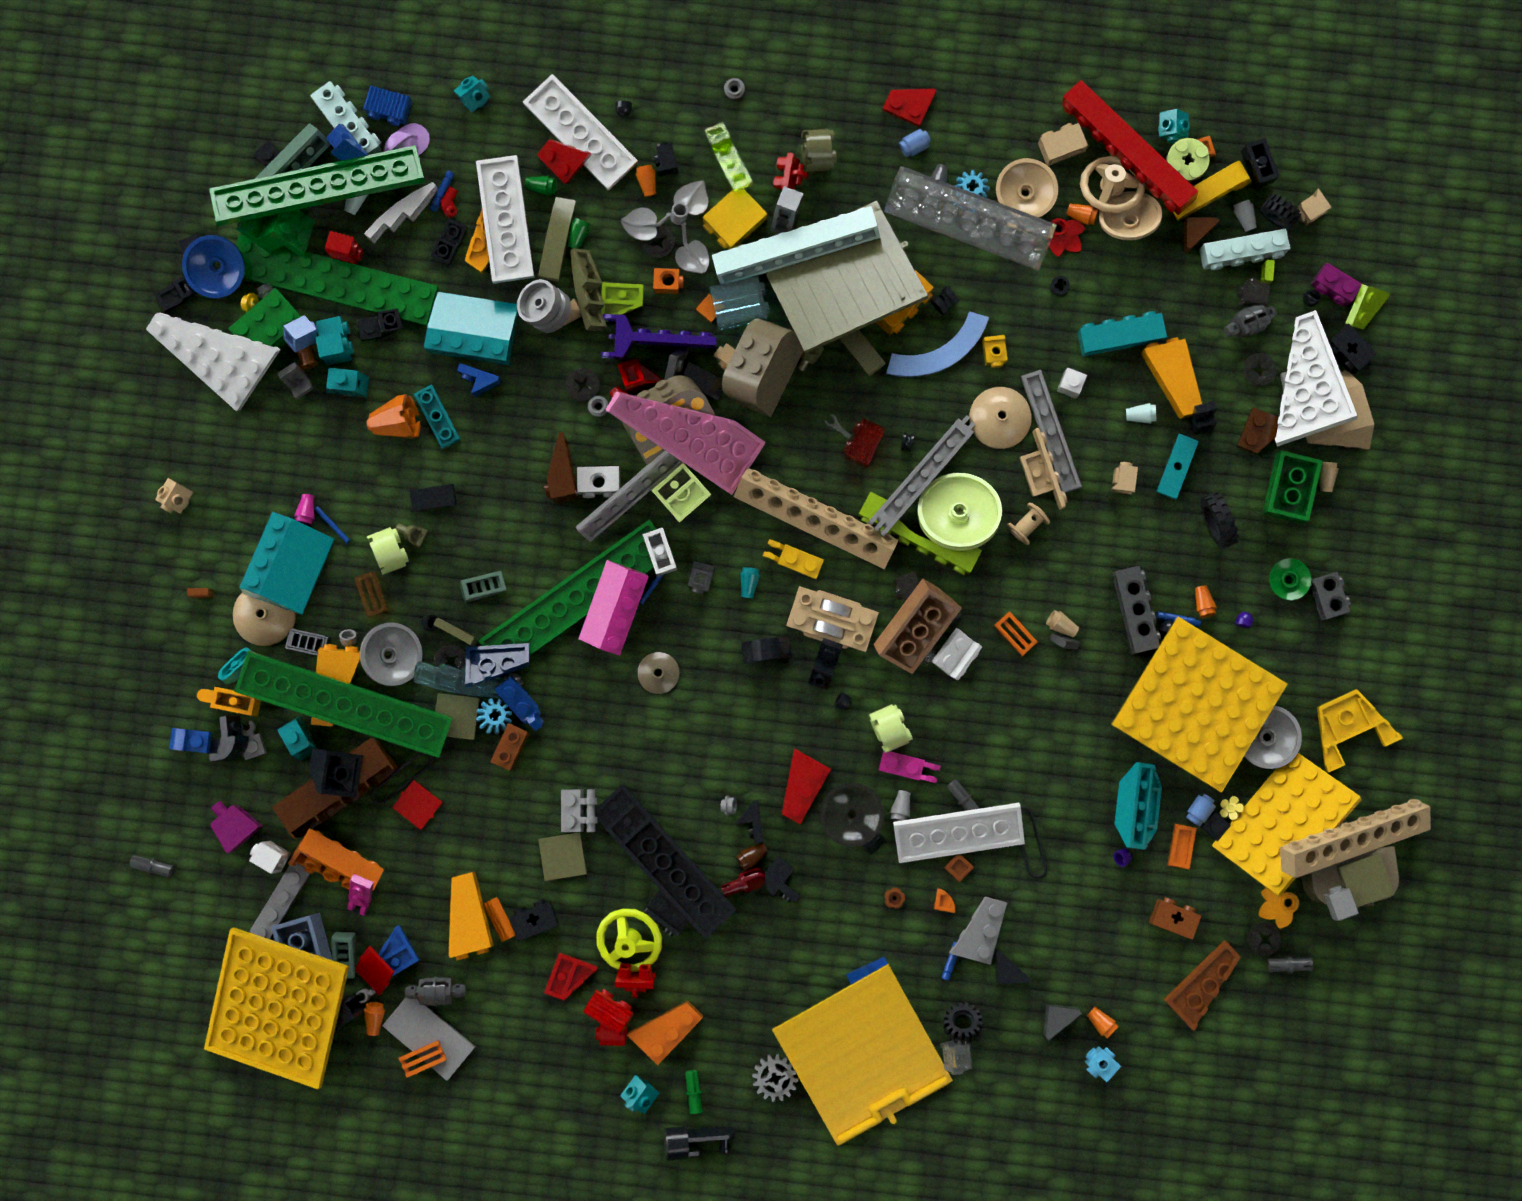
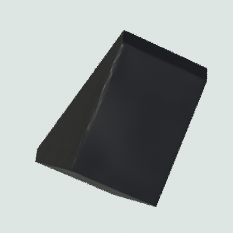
[995,949,1031,984]

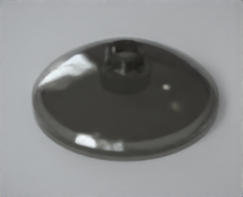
[820,783,884,847]

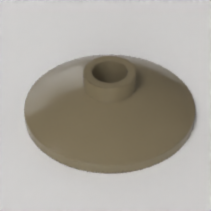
[638,652,680,694]

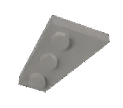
[949,896,1007,964]

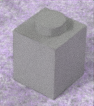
[1324,885,1359,921]

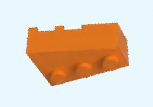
[627,1001,703,1065]

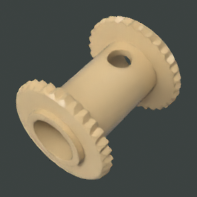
[1007,503,1050,545]

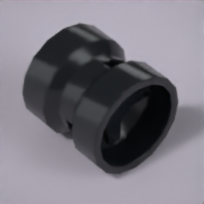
[930,286,959,316]

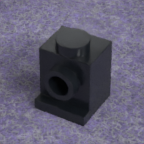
[653,142,679,177]

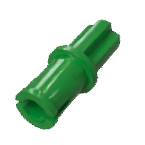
[685,1070,703,1114]

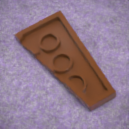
[1163,941,1241,1031]

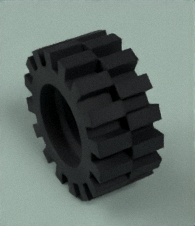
[1260,194,1301,231]
[943,1002,983,1045]

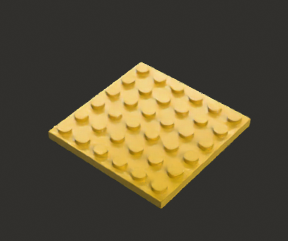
[1111,617,1287,792]
[204,927,349,1089]

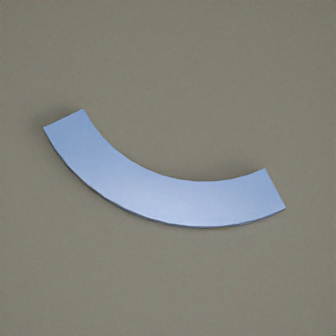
[886,312,989,377]

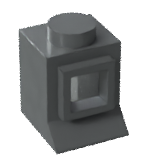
[688,561,715,595]

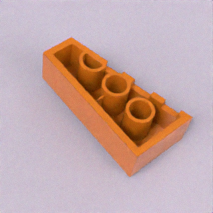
[288,828,384,890]

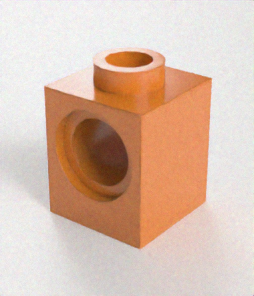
[653,268,684,294]

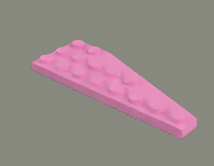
[605,392,766,495]

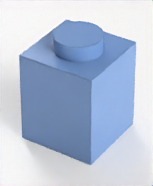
[283,315,318,353]

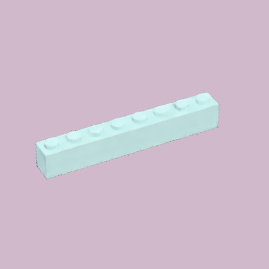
[712,206,881,286]

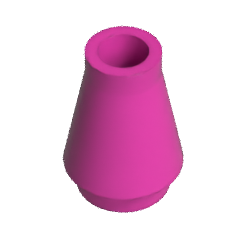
[294,494,315,526]

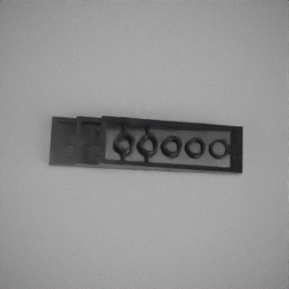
[595,784,736,939]

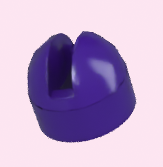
[1235,612,1253,628]
[1113,848,1133,867]

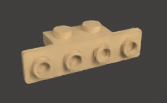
[1019,428,1067,510]

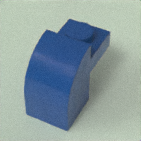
[169,728,212,753]

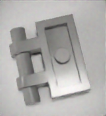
[561,789,597,832]

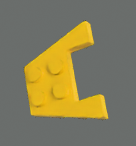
[1317,689,1403,773]

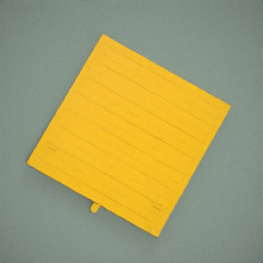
[772,964,953,1146]

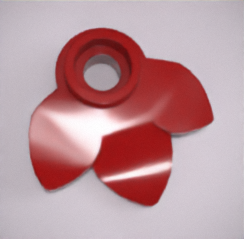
[1048,218,1085,257]

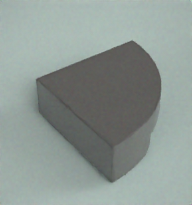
[1050,633,1080,649]

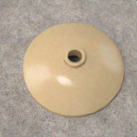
[996,158,1058,220]
[1099,191,1162,240]
[969,387,1032,449]
[233,593,296,646]

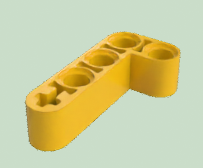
[1173,160,1251,221]

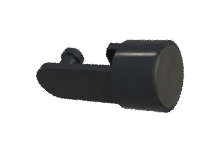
[664,1126,735,1161]

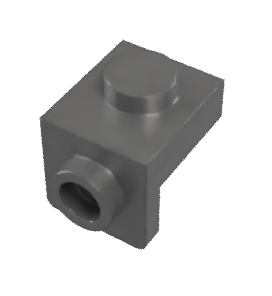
[278,362,313,399]

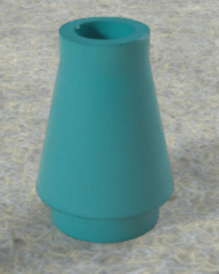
[740,567,760,598]

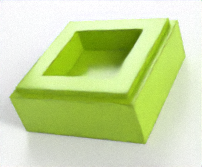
[1261,260,1275,286]

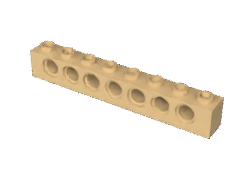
[734,468,898,569]
[1280,799,1431,878]

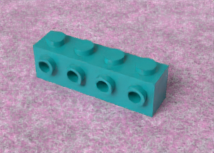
[1077,311,1167,357]

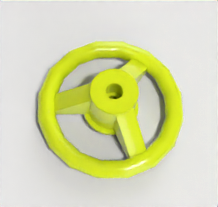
[596,909,662,972]

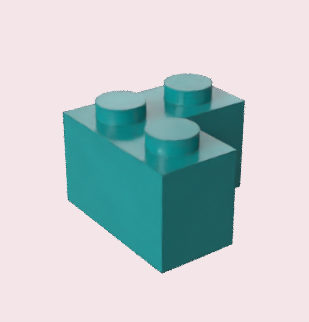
[315,316,354,365]

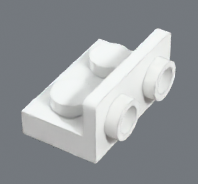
[931,628,982,680]

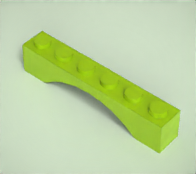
[858,492,982,575]

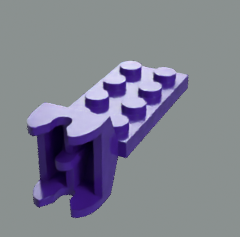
[600,314,718,360]

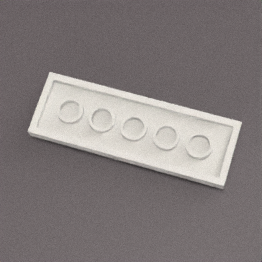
[523,74,638,191]
[476,155,534,284]
[893,803,1025,863]

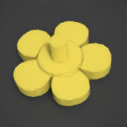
[1220,796,1244,820]

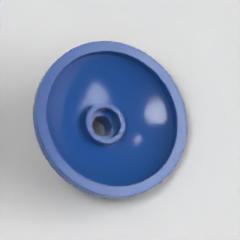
[182,235,245,298]

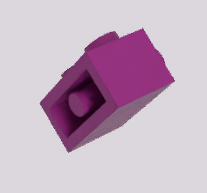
[1310,263,1362,307]

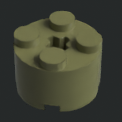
[801,129,837,172]

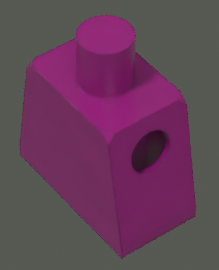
[210,801,263,854]

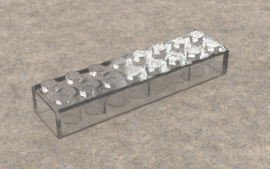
[884,166,1057,270]

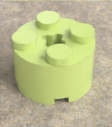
[1166,138,1210,183]
[367,527,409,575]
[868,704,913,753]

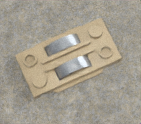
[786,586,879,652]

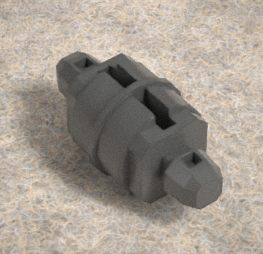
[1224,305,1277,338]
[405,976,466,1006]

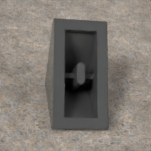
[1043,1004,1082,1040]

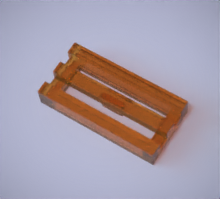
[354,571,388,618]

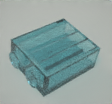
[710,276,770,331]

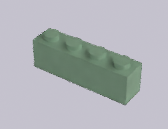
[255,123,331,179]

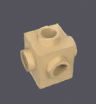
[155,478,193,514]

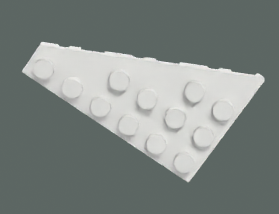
[1275,310,1358,446]
[146,313,280,411]

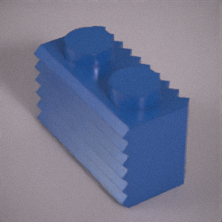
[363,86,412,126]

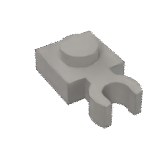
[241,721,267,760]

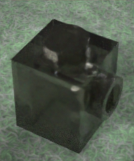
[1236,278,1271,307]
[894,571,919,604]

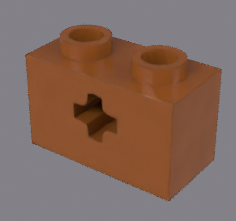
[490,723,530,771]
[1149,897,1201,940]

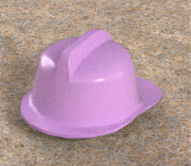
[384,123,430,156]

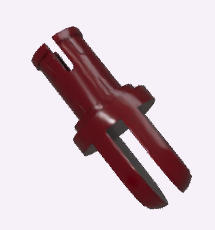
[720,868,766,898]

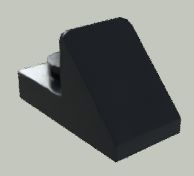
[735,800,763,843]

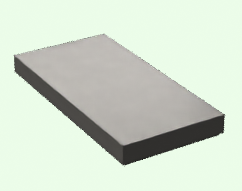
[382,998,476,1080]

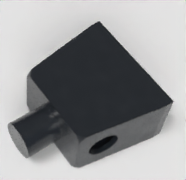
[335,992,366,1031]

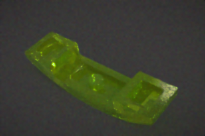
[704,122,754,193]

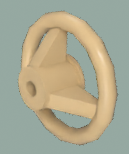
[1080,156,1146,213]

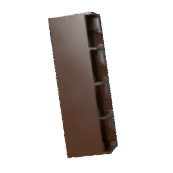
[272,737,399,839]

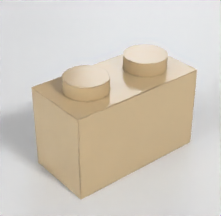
[1038,123,1088,166]

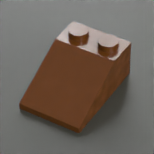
[544,432,579,504]

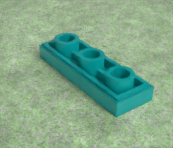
[414,384,461,450]
[1156,434,1199,500]

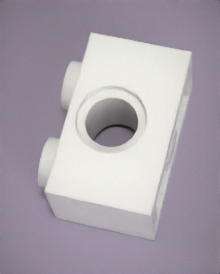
[577,466,621,498]
[643,527,677,577]
[249,841,292,874]

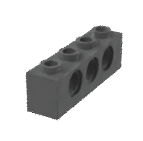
[1112,566,1162,654]

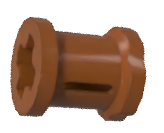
[296,345,318,370]

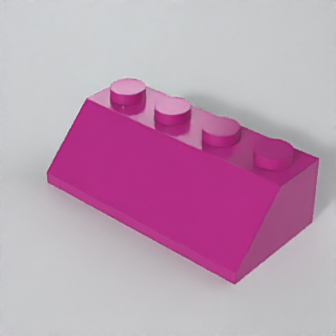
[578,560,649,656]

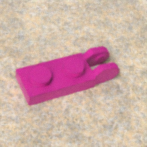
[879,750,941,783]
[347,874,374,916]

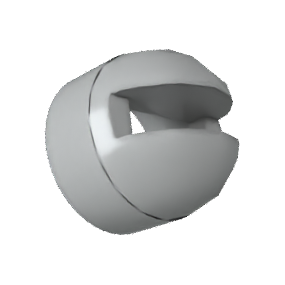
[339,629,357,647]

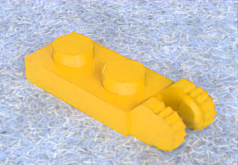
[763,540,824,579]

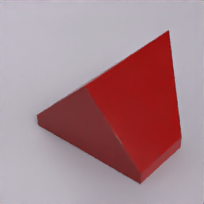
[618,358,664,394]

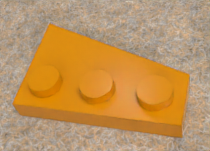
[465,210,490,274]

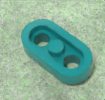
[218,648,253,684]

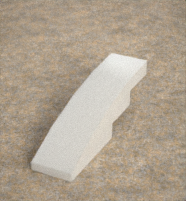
[364,182,438,244]

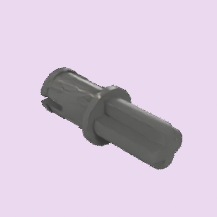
[947,779,980,811]
[129,855,174,878]

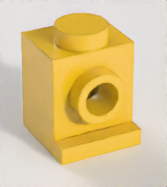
[982,335,1008,368]

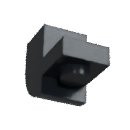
[741,637,792,664]
[209,716,249,762]
[765,856,801,903]

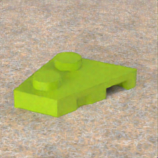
[601,282,644,322]
[1345,284,1391,329]

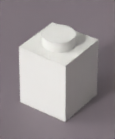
[1057,367,1087,398]

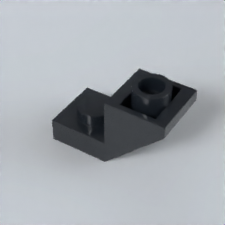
[357,309,402,342]
[808,638,843,690]

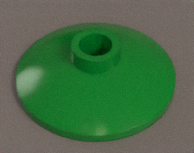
[1269,558,1311,600]

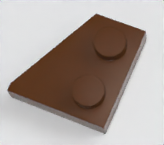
[1236,407,1279,454]

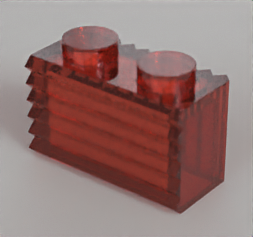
[843,418,886,468]

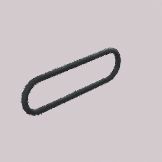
[370,752,432,804]
[1020,806,1048,878]

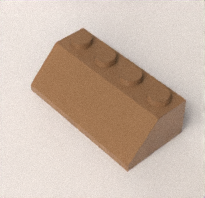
[874,578,962,674]

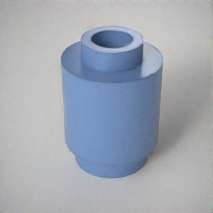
[899,129,931,157]
[1186,794,1216,827]

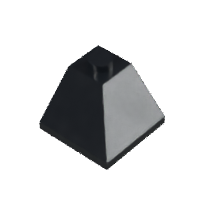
[309,749,363,798]

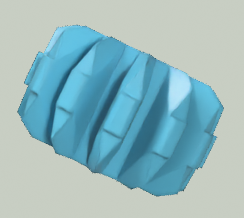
[954,170,990,207]
[476,698,512,734]

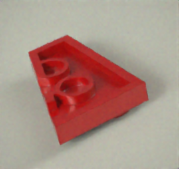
[782,748,831,824]

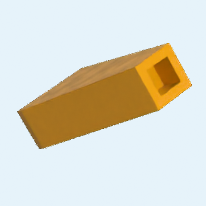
[1141,337,1202,419]
[311,644,360,726]
[449,871,494,960]

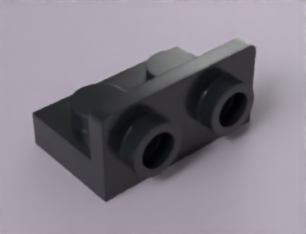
[644,890,689,937]

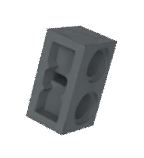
[770,187,804,234]
[1310,572,1351,621]

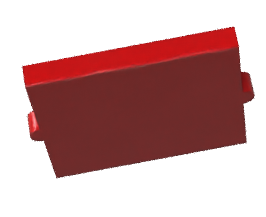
[392,780,443,830]
[354,946,395,995]

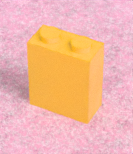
[703,184,767,250]

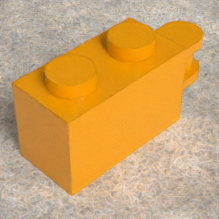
[197,687,261,716]

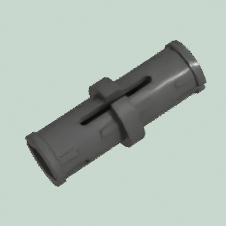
[1267,956,1313,974]

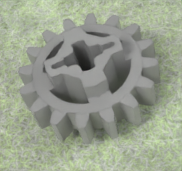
[752,1054,799,1102]

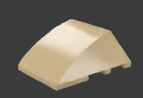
[1306,370,1374,450]

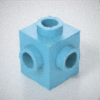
[1085,1046,1121,1082]

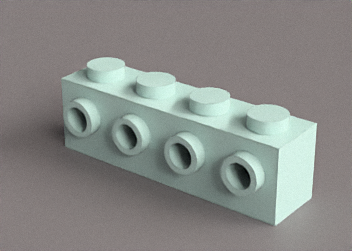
[310,81,382,155]
[1199,229,1290,270]

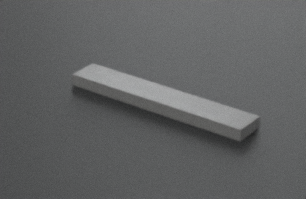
[1020,370,1082,493]
[576,451,683,542]

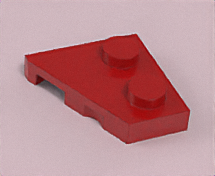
[882,89,936,127]
[537,139,592,184]
[544,952,598,1000]

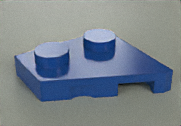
[378,924,420,976]

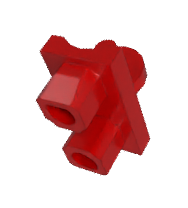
[773,153,809,191]
[615,963,656,998]

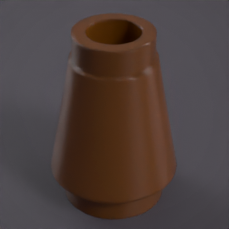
[736,843,769,870]

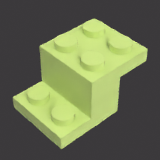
[637,463,711,522]

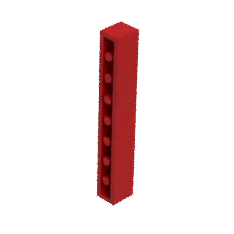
[1062,80,1198,215]

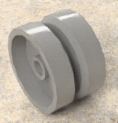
[517,279,571,333]

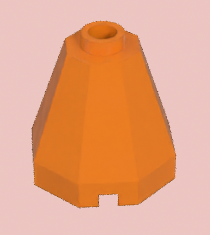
[367,394,421,439]

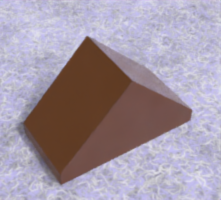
[1183,217,1219,254]

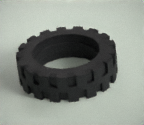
[1200,492,1239,549]

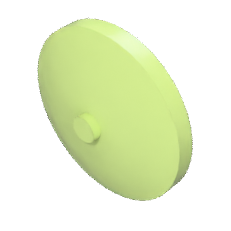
[917,473,1002,551]

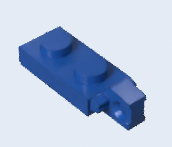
[495,676,544,731]

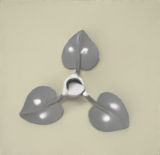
[621,181,709,274]

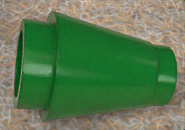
[525,175,557,196]
[567,218,590,249]

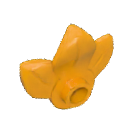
[1258,888,1299,929]

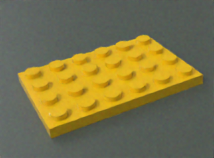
[1212,753,1362,898]

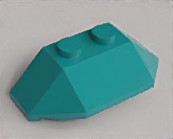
[1115,762,1162,850]

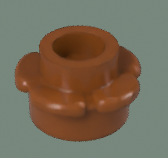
[884,888,905,909]

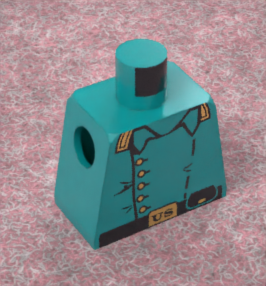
[326,368,369,398]
[278,716,319,761]

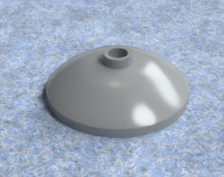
[360,623,422,686]
[1244,706,1302,769]

